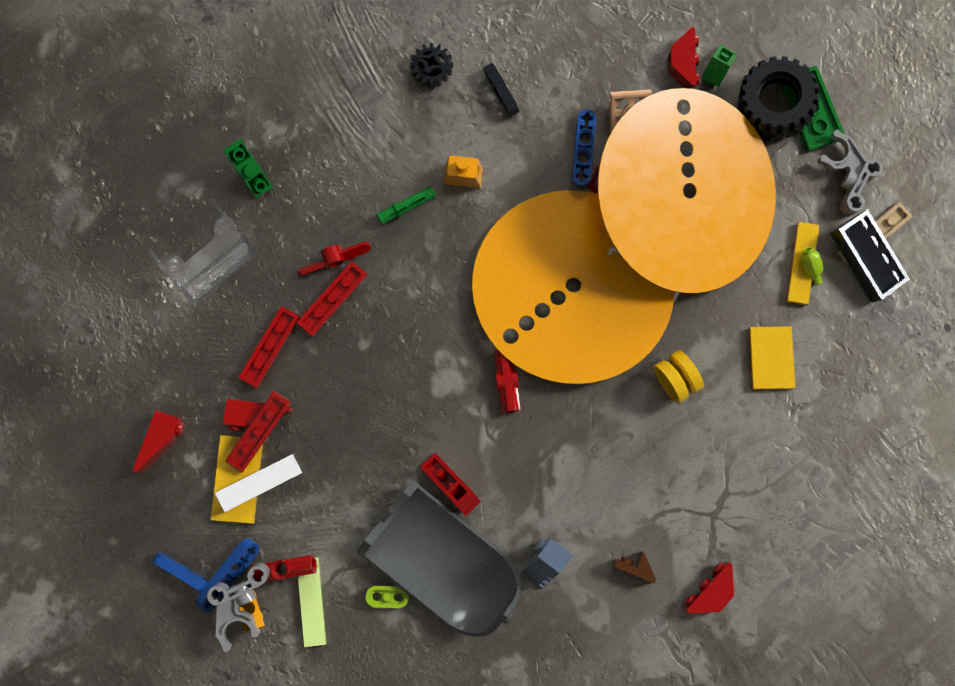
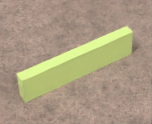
[298,557,327,647]

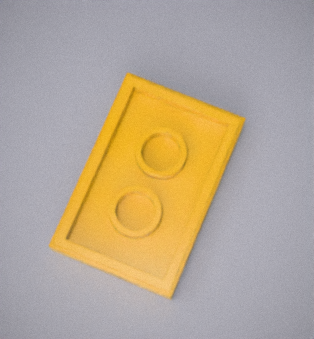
[749,326,795,390]

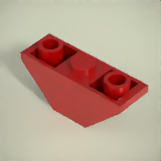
[668,27,699,89]
[683,562,734,613]

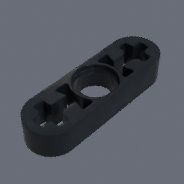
[483,63,519,117]

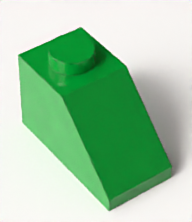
[701,45,737,87]

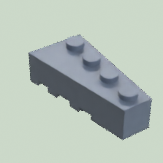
[520,538,573,589]

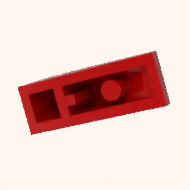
[223,399,292,431]
[132,410,184,473]
[420,453,481,516]

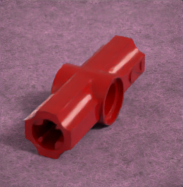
[494,350,520,413]
[251,555,318,582]

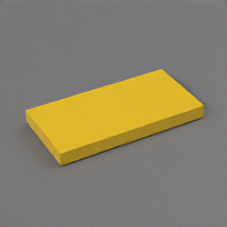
[211,435,263,524]

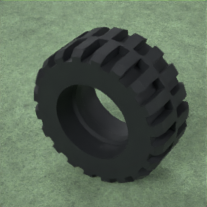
[738,56,820,139]

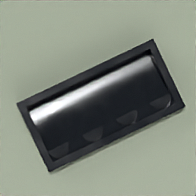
[830,209,910,303]

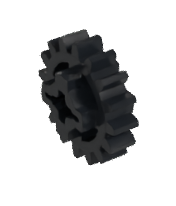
[410,43,453,88]

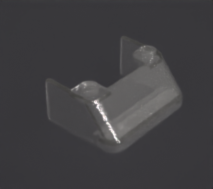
[147,199,255,302]

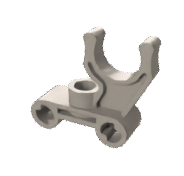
[817,130,883,216]
[207,563,270,652]

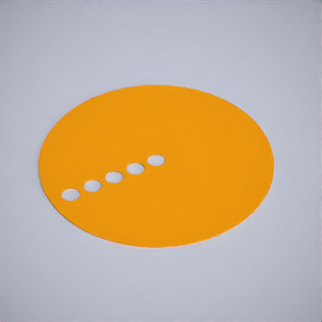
[598,88,776,293]
[472,190,674,384]

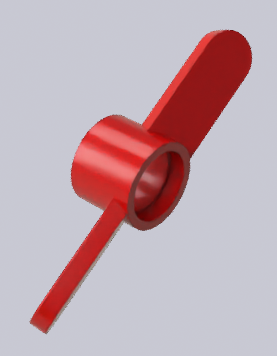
[297,242,371,276]

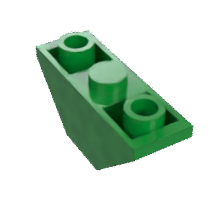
[223,139,273,198]

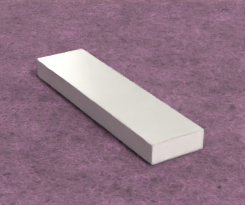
[215,454,302,512]

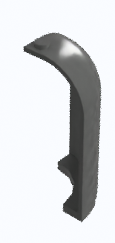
[356,480,521,637]

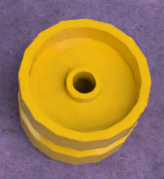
[653,350,705,405]

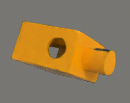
[442,156,483,188]

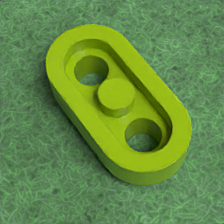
[366,586,409,608]

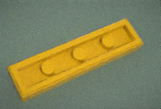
[786,222,819,306]

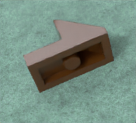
[612,551,656,584]

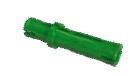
[376,186,436,225]

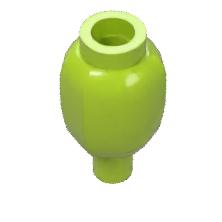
[801,247,823,285]

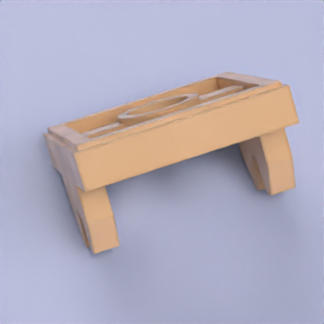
[608,90,652,133]

